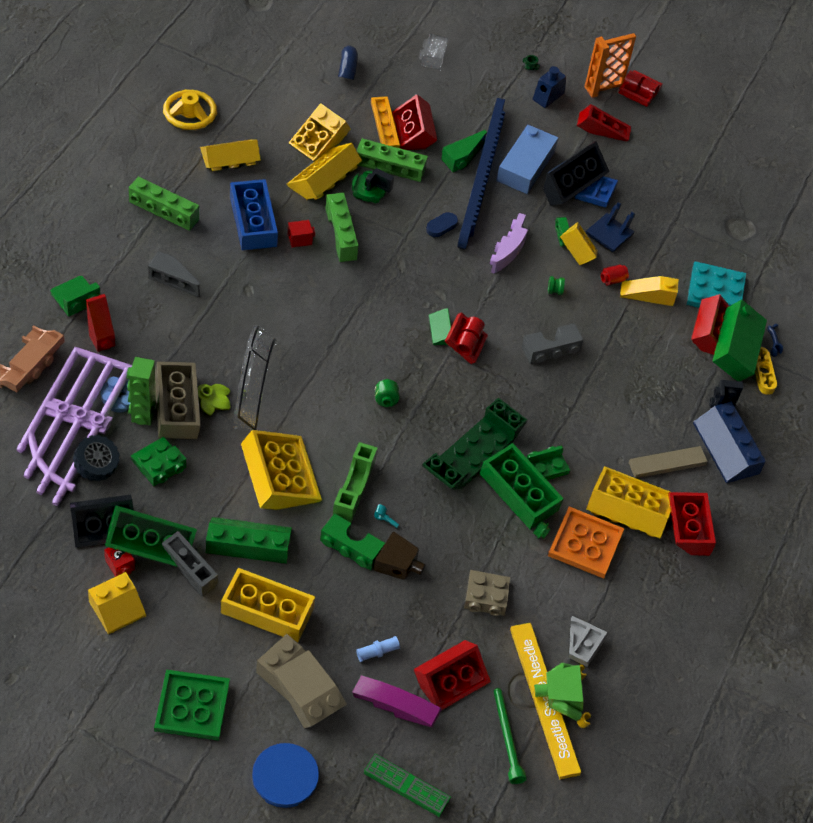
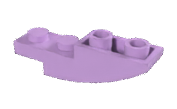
[490,213,528,273]

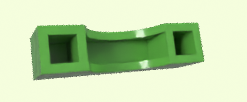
[325,193,358,262]
[333,442,378,523]

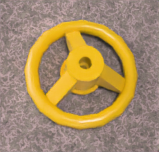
[163,89,217,130]

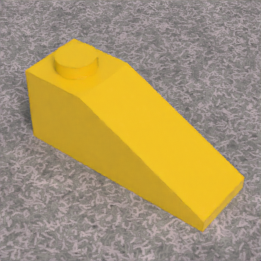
[620,276,679,306]

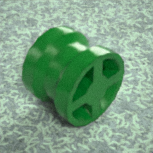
[548,276,565,295]

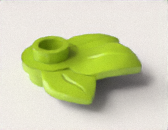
[198,384,231,416]

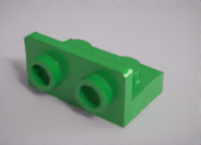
[527,445,570,480]

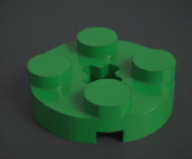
[352,171,386,203]

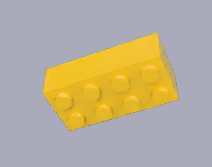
[221,568,315,642]

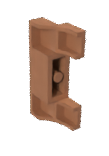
[0,325,64,393]

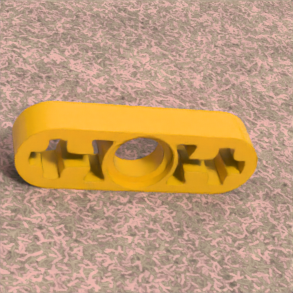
[755,347,777,395]

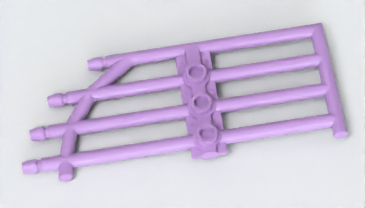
[17,347,132,506]

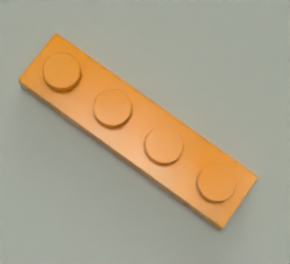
[371,97,400,148]

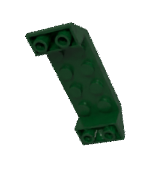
[422,397,527,490]

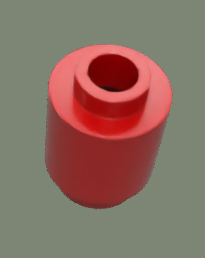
[601,264,629,286]

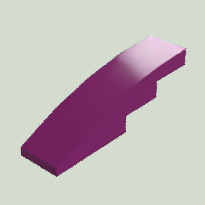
[352,675,442,728]

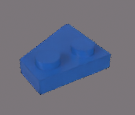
[575,176,618,208]

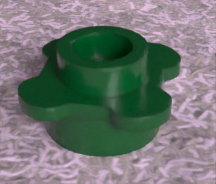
[522,55,540,70]

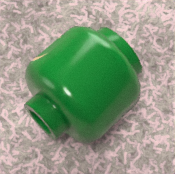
[375,379,400,407]

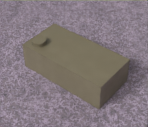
[155,362,201,439]

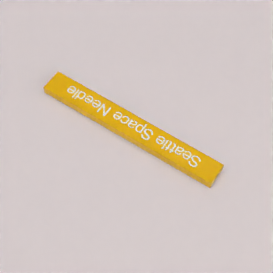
[510,623,581,780]

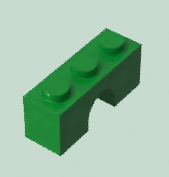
[320,513,385,571]

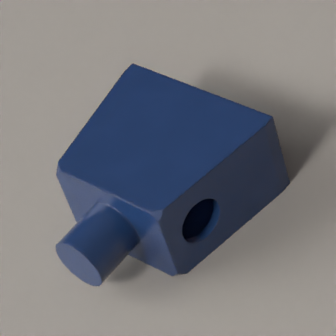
[533,66,566,108]

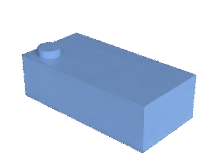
[496,125,558,194]

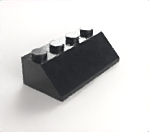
[543,141,610,205]

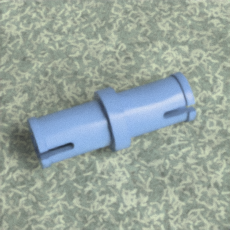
[356,636,400,662]

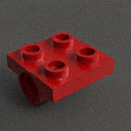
[618,70,663,107]
[444,312,488,364]

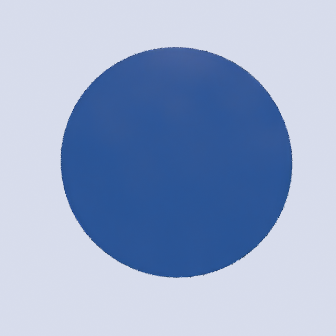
[252,743,319,808]

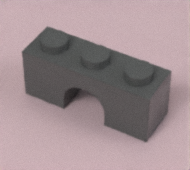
[522,323,583,364]

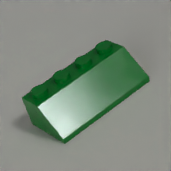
[105,505,197,567]
[206,517,292,564]

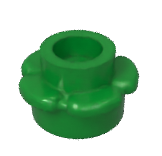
[533,521,550,539]

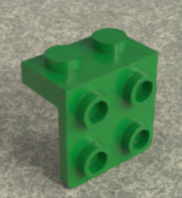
[51,276,101,317]

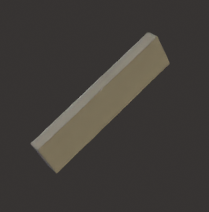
[629,446,707,478]

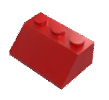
[392,94,437,150]
[691,294,729,355]
[668,492,716,556]
[414,640,491,710]

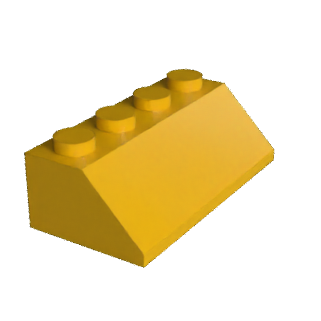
[287,143,362,200]

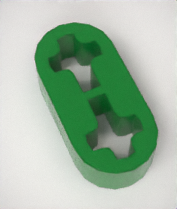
[555,217,569,247]

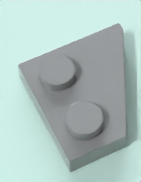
[569,616,607,667]

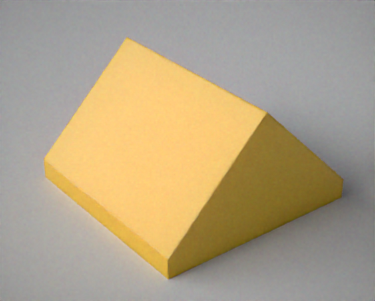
[560,222,598,266]

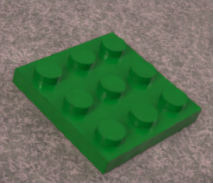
[154,669,230,741]

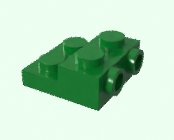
[131,437,186,487]

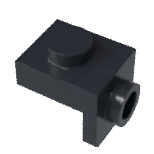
[365,168,394,193]

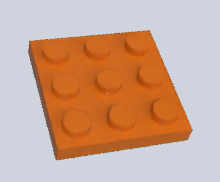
[548,506,624,579]

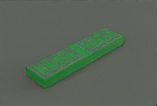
[363,754,451,817]

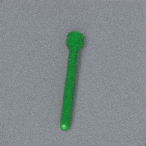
[494,688,527,784]

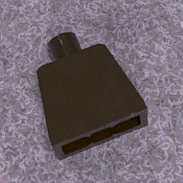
[374,531,426,580]

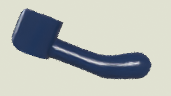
[767,324,783,357]

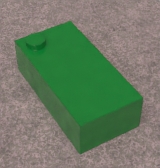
[712,299,767,382]
[480,443,564,530]

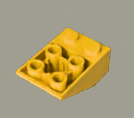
[289,103,351,161]

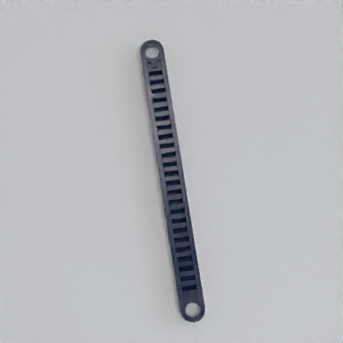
[457,98,505,249]

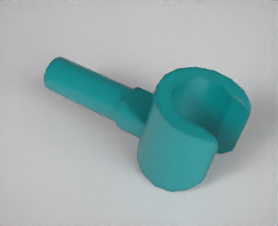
[374,504,399,528]

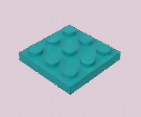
[686,261,746,308]

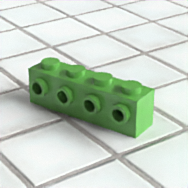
[357,138,428,182]
[128,176,199,231]
[126,357,156,426]

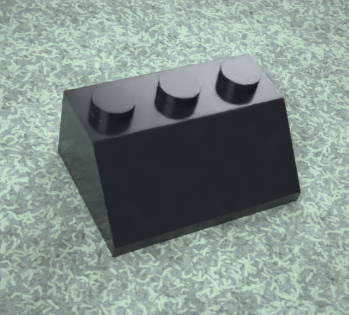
[69,494,134,548]

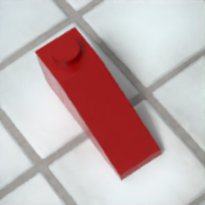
[577,104,631,141]
[86,294,115,352]

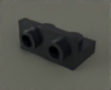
[709,380,743,408]

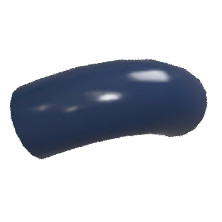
[338,46,358,80]

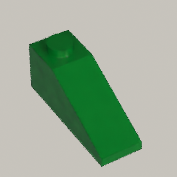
[441,130,487,172]

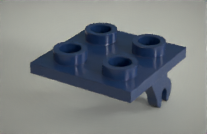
[586,202,635,252]

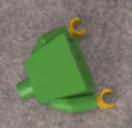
[534,663,591,728]

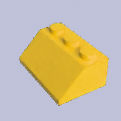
[200,139,261,171]

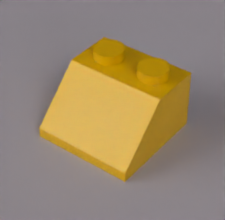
[88,572,146,634]

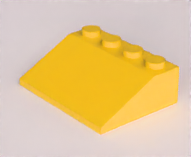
[241,430,322,510]
[586,466,671,538]

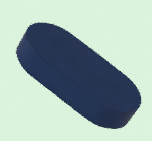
[426,212,458,237]

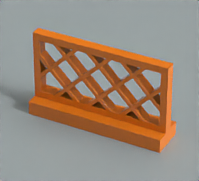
[584,33,636,98]

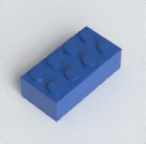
[230,179,278,250]

